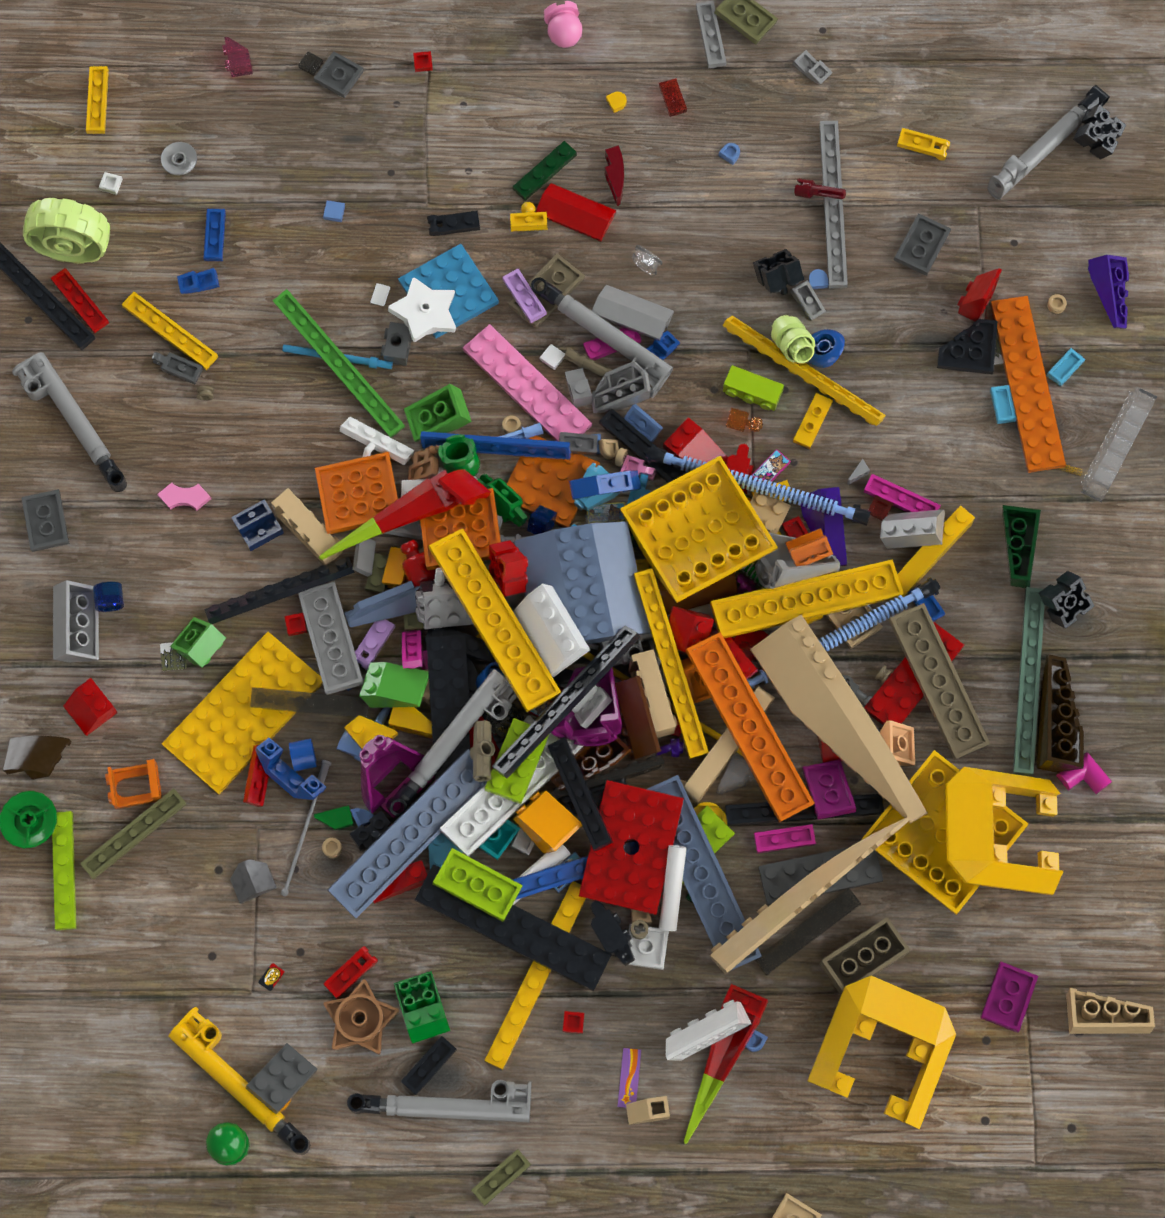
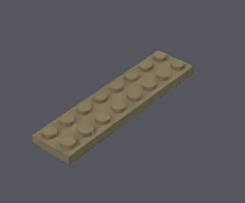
[888,603,990,760]

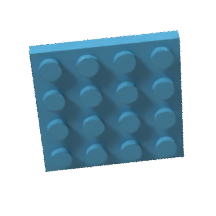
[398,244,499,339]

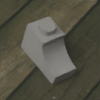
[565,368,592,408]

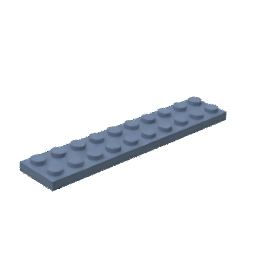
[327,749,487,919]
[647,775,762,971]

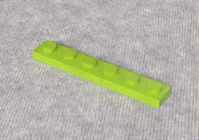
[52,811,76,931]

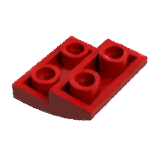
[437,469,491,505]

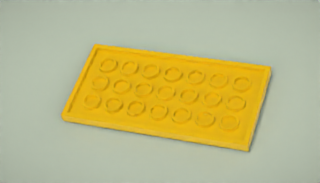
[162,632,323,795]

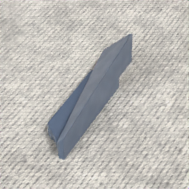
[344,581,420,627]

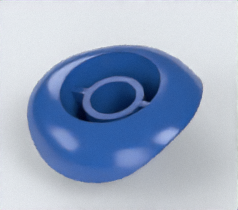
[809,329,845,368]

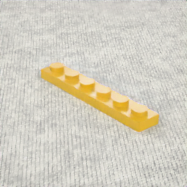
[122,291,218,371]

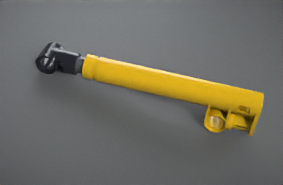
[168,1007,311,1155]

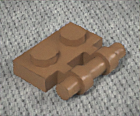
[408,445,439,480]

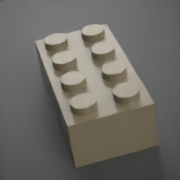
[819,917,910,995]

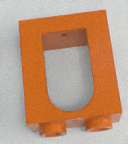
[785,528,833,567]
[105,759,162,809]

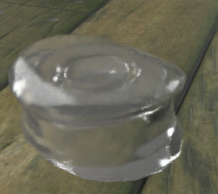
[632,245,663,276]

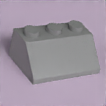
[880,509,945,549]

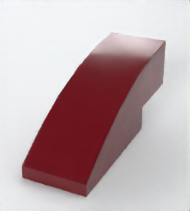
[604,145,624,206]

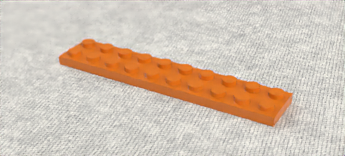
[990,296,1066,473]
[685,632,815,823]

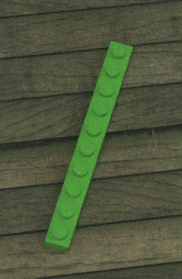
[273,289,405,438]

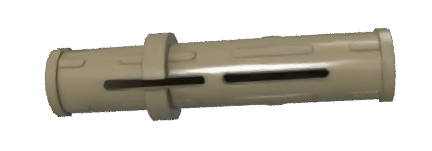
[564,348,613,377]

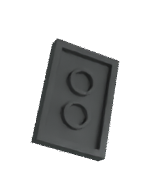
[894,213,951,276]
[21,489,70,552]
[246,1043,317,1115]

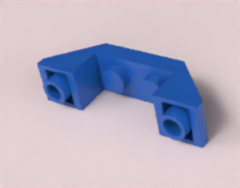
[569,471,641,500]
[255,738,326,800]

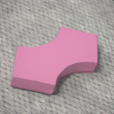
[157,483,211,511]

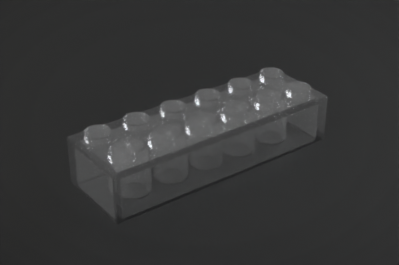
[1081,387,1157,502]

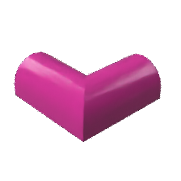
[1056,752,1112,794]

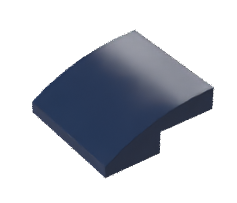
[231,499,284,551]

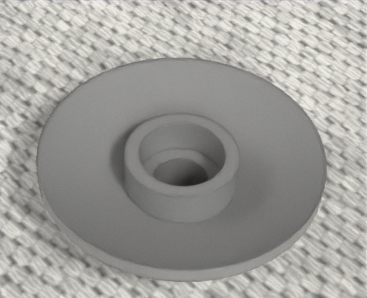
[161,142,197,175]

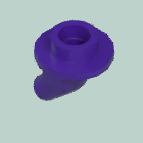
[657,738,683,757]

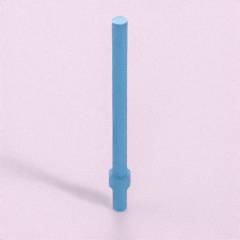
[283,344,393,369]

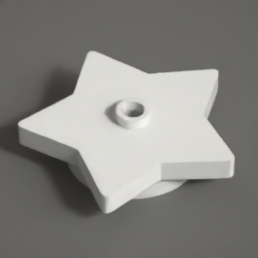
[388,278,456,342]

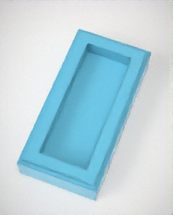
[1046,348,1085,387]
[990,385,1017,424]

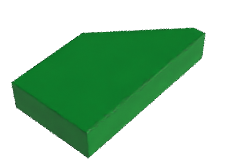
[314,805,354,830]

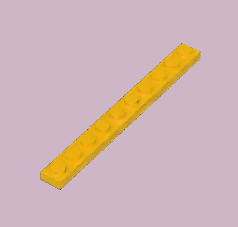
[722,316,886,426]
[634,568,709,759]
[484,881,586,1070]

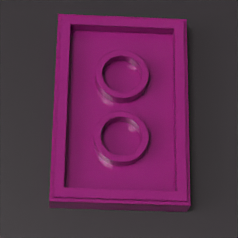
[802,759,856,820]
[980,961,1038,1033]

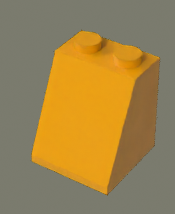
[513,791,582,854]

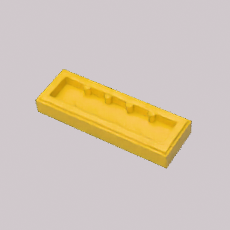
[793,393,833,449]

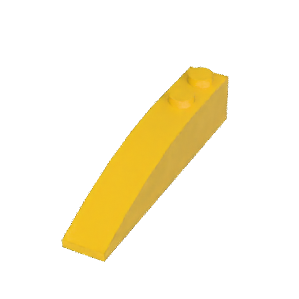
[892,506,975,601]

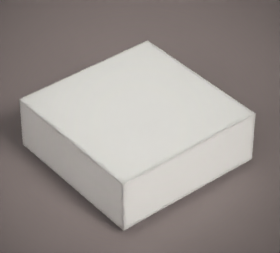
[99,172,123,195]
[540,344,565,370]

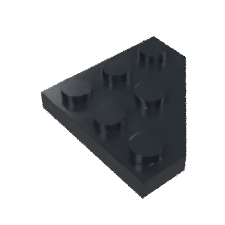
[937,319,998,375]

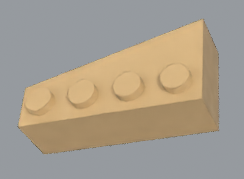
[271,488,343,565]
[628,649,677,738]
[1066,988,1155,1034]

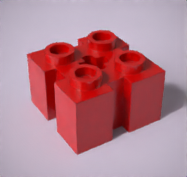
[489,540,528,597]

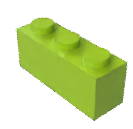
[723,365,784,411]

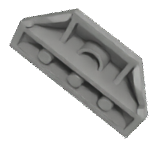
[592,361,651,413]

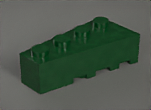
[1002,505,1041,588]

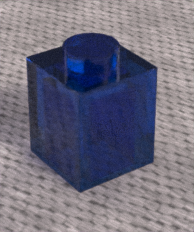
[527,505,557,535]

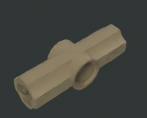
[470,720,495,782]

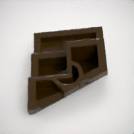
[3,736,72,780]

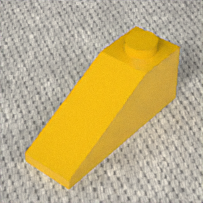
[388,707,433,739]

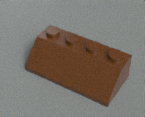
[656,573,738,615]
[615,675,661,761]

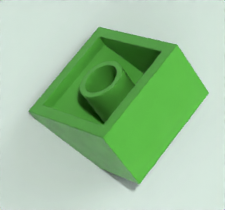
[170,617,226,668]

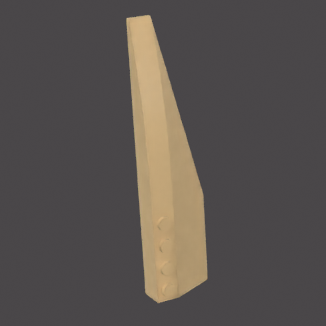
[750,615,927,824]
[710,817,910,975]

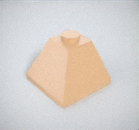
[879,720,915,766]

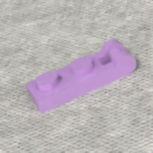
[355,619,395,670]

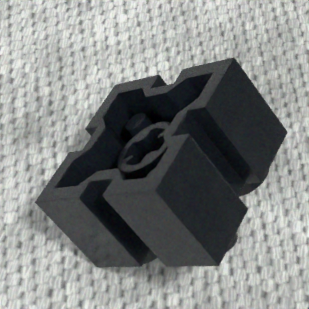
[1073,105,1126,159]
[753,249,804,295]
[1039,571,1094,629]
[350,811,391,853]

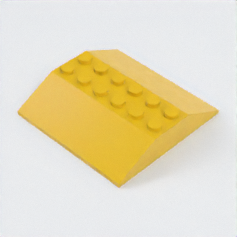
[620,456,778,603]
[861,750,1029,915]

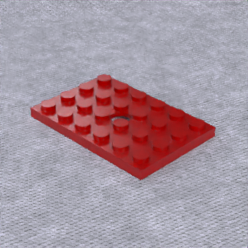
[579,780,684,915]

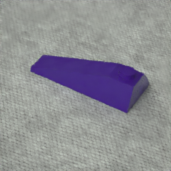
[1088,255,1129,329]
[801,487,847,566]

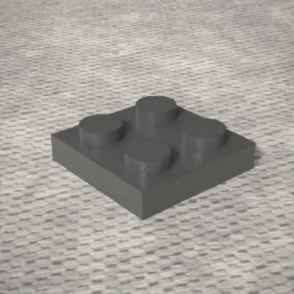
[314,51,364,98]

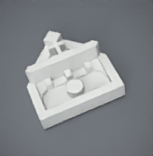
[572,685,612,729]

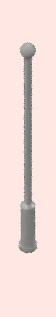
[281,760,331,896]

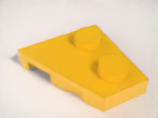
[344,715,398,749]

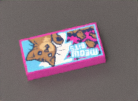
[751,449,791,484]

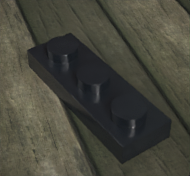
[401,1036,457,1095]

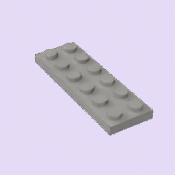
[298,581,364,695]

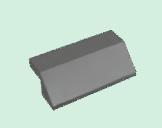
[592,285,674,341]

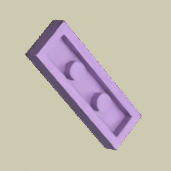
[502,269,547,323]

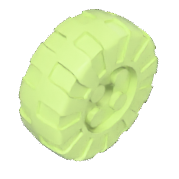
[23,198,110,264]

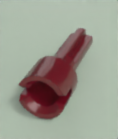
[794,178,846,200]

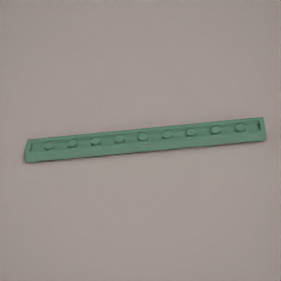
[1013,587,1045,776]

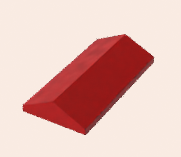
[536,183,616,242]

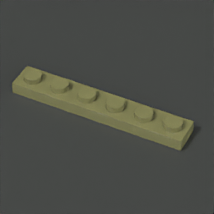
[80,788,187,880]

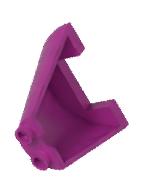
[551,666,622,746]
[359,735,425,814]

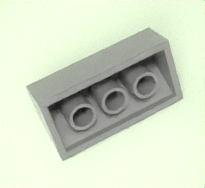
[53,580,99,663]

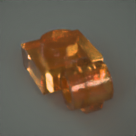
[726,408,763,432]

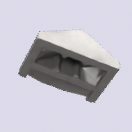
[230,859,277,904]

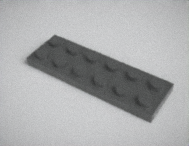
[758,847,883,906]

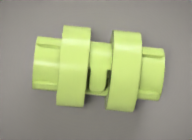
[771,315,815,364]

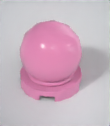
[544,1,582,48]

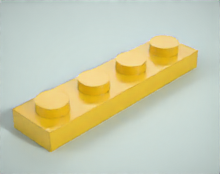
[86,66,109,134]

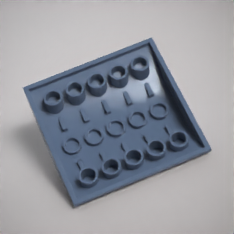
[514,521,650,645]

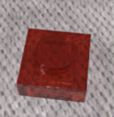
[868,495,893,521]

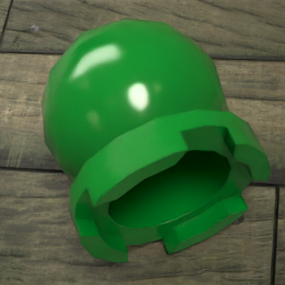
[438,434,480,476]
[206,1122,250,1166]

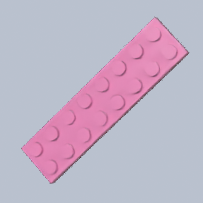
[463,324,592,441]

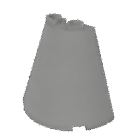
[755,533,840,589]

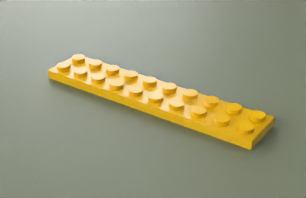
[428,528,561,712]
[710,559,904,638]

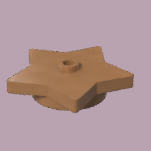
[323,979,400,1055]

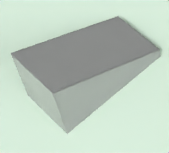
[847,459,870,485]

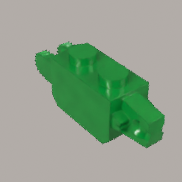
[477,474,528,527]

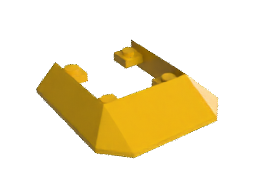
[945,767,1063,895]
[807,975,956,1129]

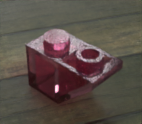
[222,37,253,77]

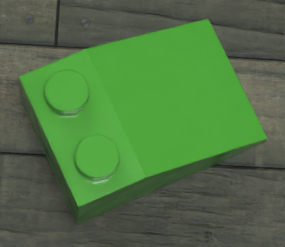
[404,384,472,442]
[359,662,429,708]

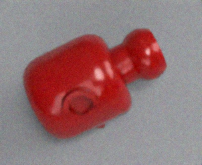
[401,540,436,588]

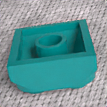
[478,820,520,860]

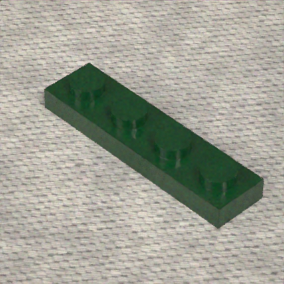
[513,141,577,201]

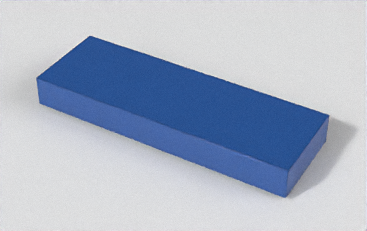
[204,209,226,261]

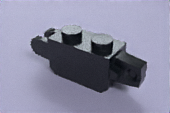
[590,900,635,966]

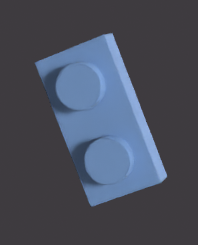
[624,404,663,442]

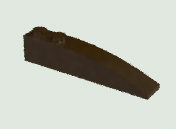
[1037,654,1084,772]

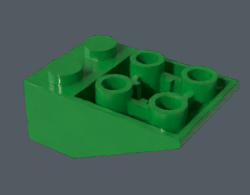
[393,971,450,1044]

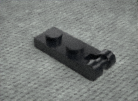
[427,211,480,236]

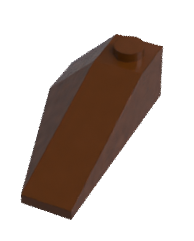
[550,736,631,791]

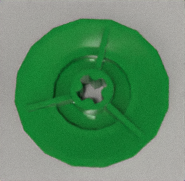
[0,791,57,849]

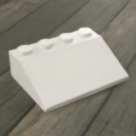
[513,584,590,677]
[666,1000,751,1061]

